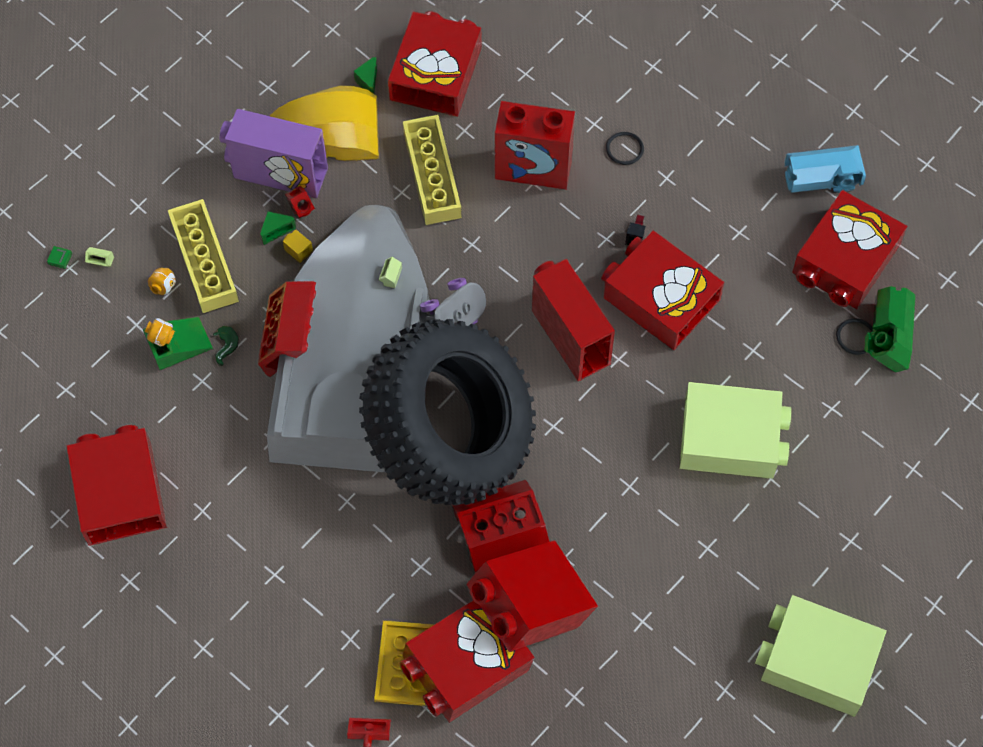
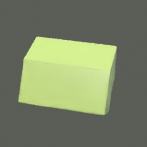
[85,247,114,267]
[379,257,402,288]

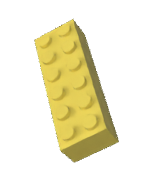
[403,115,462,225]
[168,199,239,313]

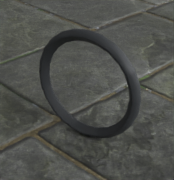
[606,132,644,165]
[836,318,873,355]

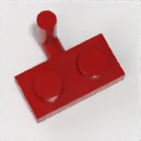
[347,718,391,747]

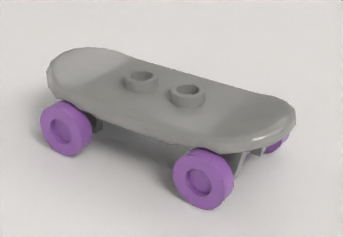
[420,278,486,326]

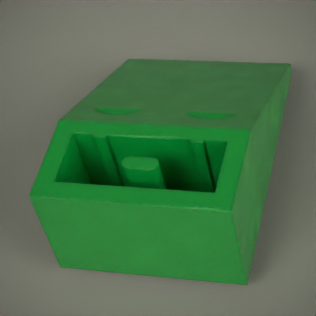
[143,317,213,370]

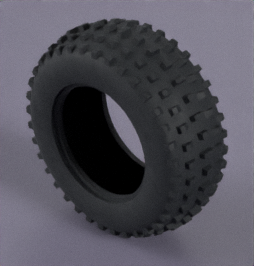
[359,319,536,505]

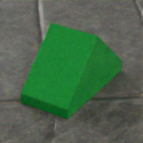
[353,57,377,93]
[260,212,296,245]

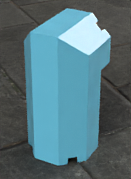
[784,145,866,193]

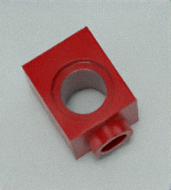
[285,185,315,218]

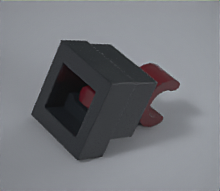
[625,214,646,245]

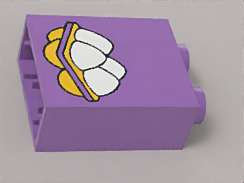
[220,109,328,198]

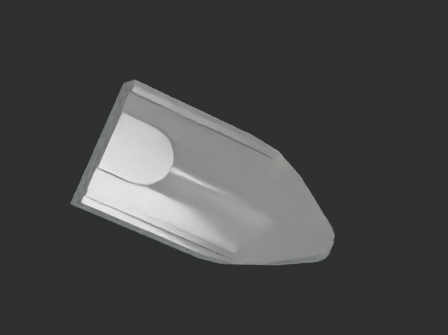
[267,205,430,472]

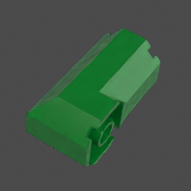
[864,286,916,373]

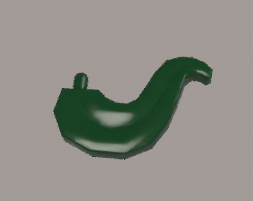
[213,326,239,366]

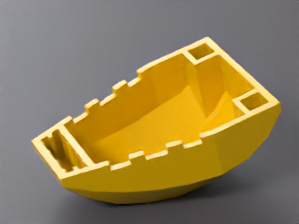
[270,86,379,161]

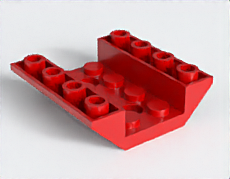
[258,281,316,377]
[452,480,550,573]

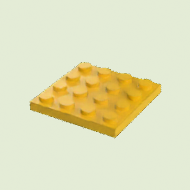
[374,621,433,706]

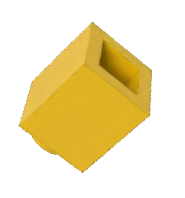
[283,230,313,263]

